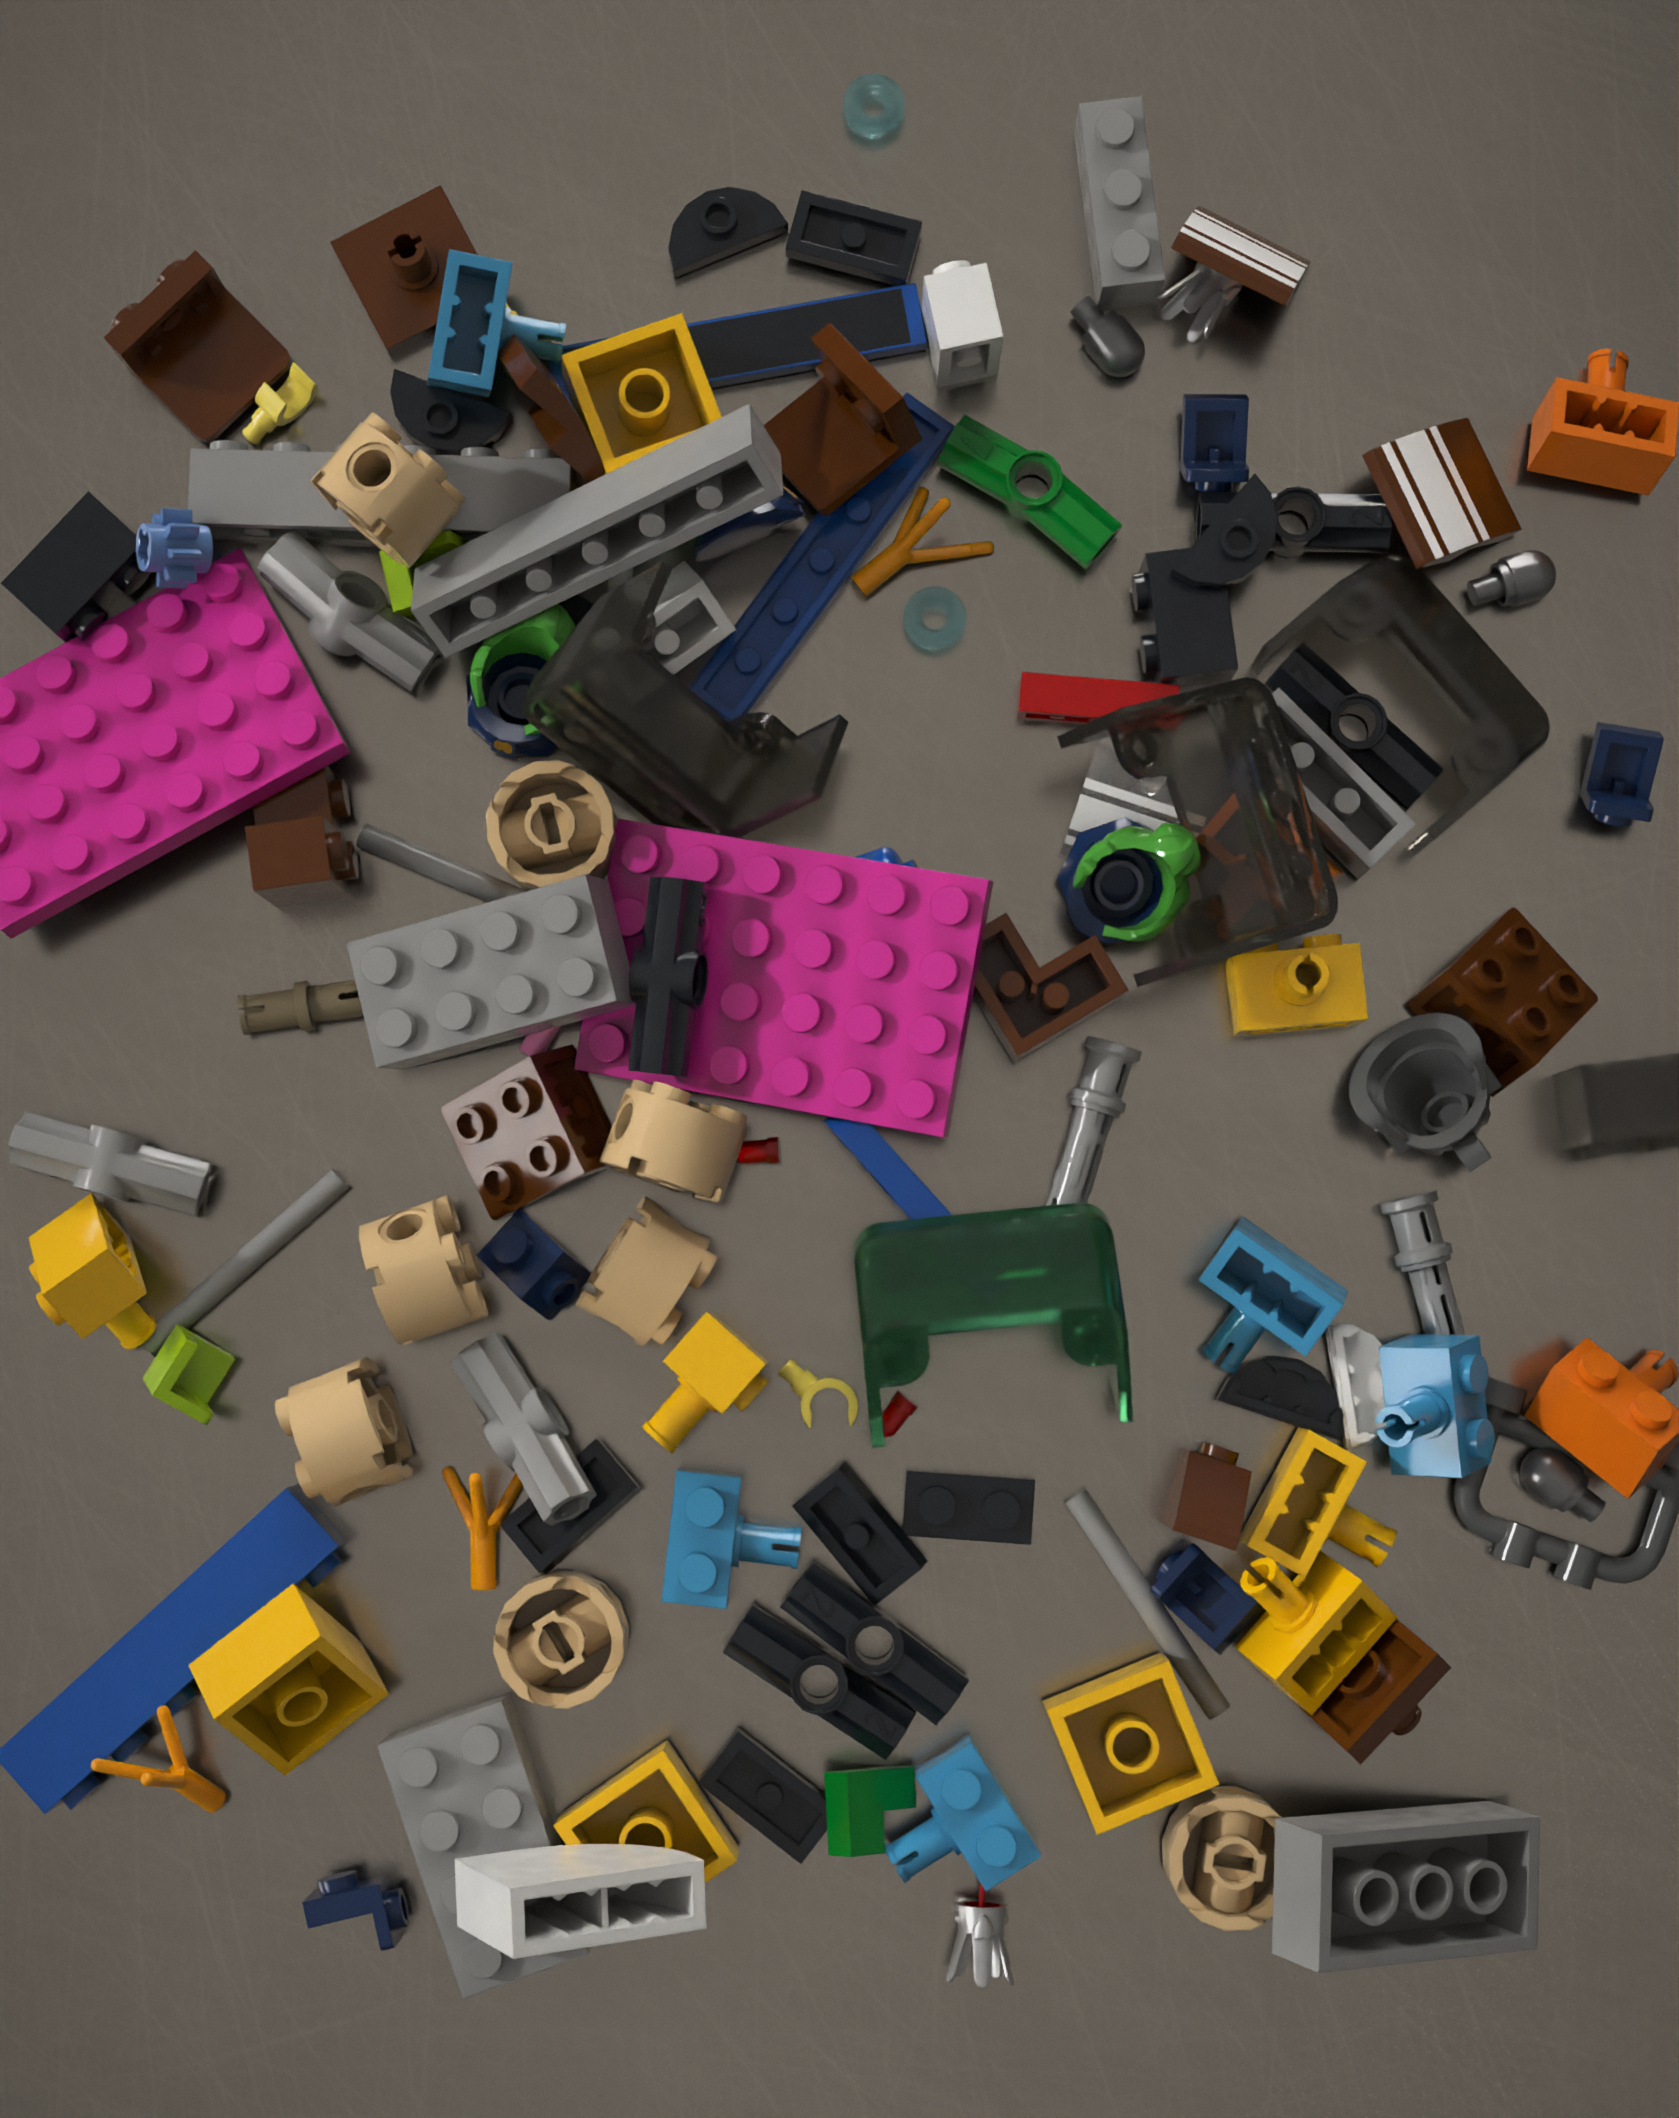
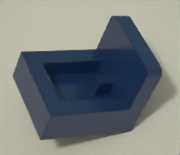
[1180,394,1249,492]
[1580,722,1664,827]
[476,1209,591,1320]
[1150,1543,1263,1655]
[302,1870,409,1951]

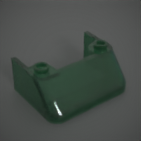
[853,1203,1133,1448]

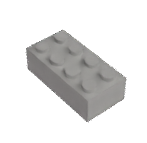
[346,874,636,1070]
[377,1692,591,1999]
[1272,1801,1540,1973]

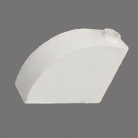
[455,1844,707,1959]

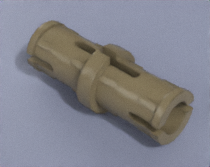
[237,980,364,1035]

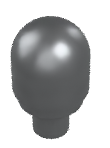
[1070,296,1145,377]
[1467,550,1556,607]
[1520,1448,1606,1522]

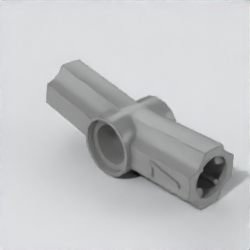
[257,530,440,692]
[8,1111,212,1217]
[450,1333,597,1526]

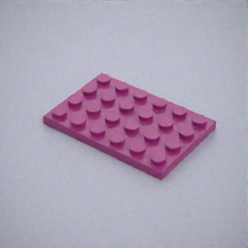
[0,548,350,939]
[574,818,993,1137]

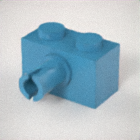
[427,249,566,397]
[1199,1216,1348,1373]
[1375,1334,1495,1478]
[661,1467,802,1609]
[885,1732,1042,1891]

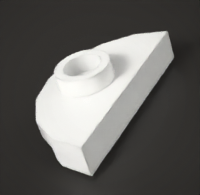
[1325,1324,1386,1451]

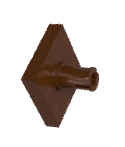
[330,185,478,357]
[1291,1619,1451,1765]

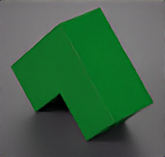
[824,1766,917,1857]

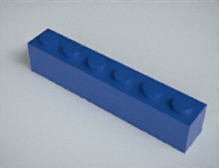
[0,1484,349,1814]

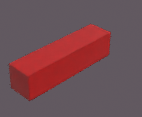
[1017,672,1180,731]

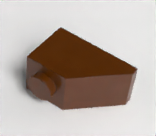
[1160,1441,1252,1551]

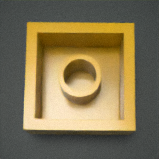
[561,313,722,474]
[188,1583,389,1776]
[1042,1652,1220,1835]
[553,1740,740,1883]

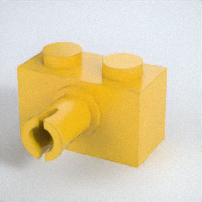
[1225,934,1368,1037]
[28,1192,157,1350]
[642,1311,769,1454]
[1239,1427,1397,1578]
[1235,1550,1398,1716]

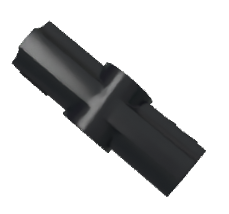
[1196,486,1393,558]
[1264,642,1444,812]
[628,877,709,1077]
[780,1561,969,1725]
[723,1604,916,1760]

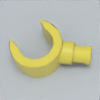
[242,362,318,445]
[778,1359,858,1428]

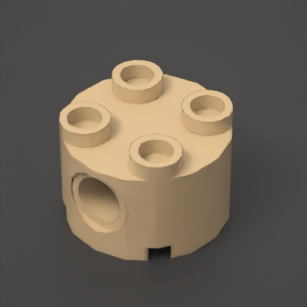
[310,412,466,568]
[486,760,618,891]
[599,1079,748,1204]
[359,1195,488,1345]
[576,1196,718,1347]
[275,1357,414,1507]
[493,1570,629,1709]
[1162,1786,1282,1931]

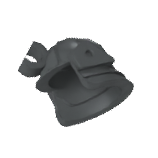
[1349,1013,1502,1173]

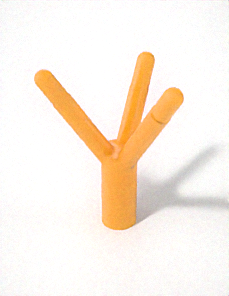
[851,487,994,597]
[442,1466,523,1590]
[91,1705,226,1813]

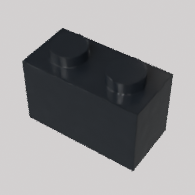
[1,491,151,643]
[1131,547,1238,687]

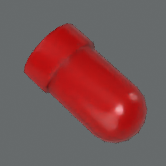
[737,1137,781,1164]
[876,1391,918,1437]

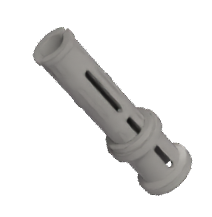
[1040,1036,1142,1234]
[1380,1190,1465,1335]

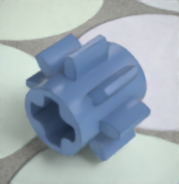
[136,508,213,588]

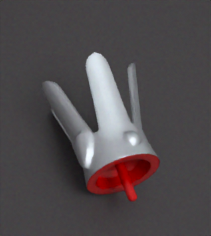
[1156,262,1243,344]
[946,1884,1014,1988]

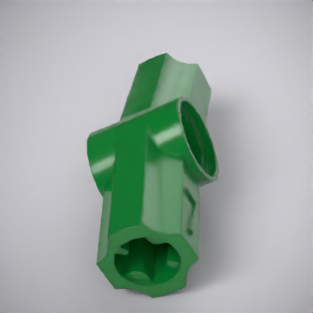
[937,414,1122,570]

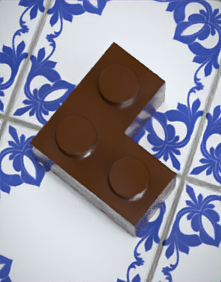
[245,766,359,908]
[973,913,1129,1062]

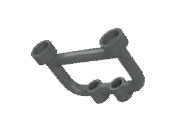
[1454,1377,1679,1590]

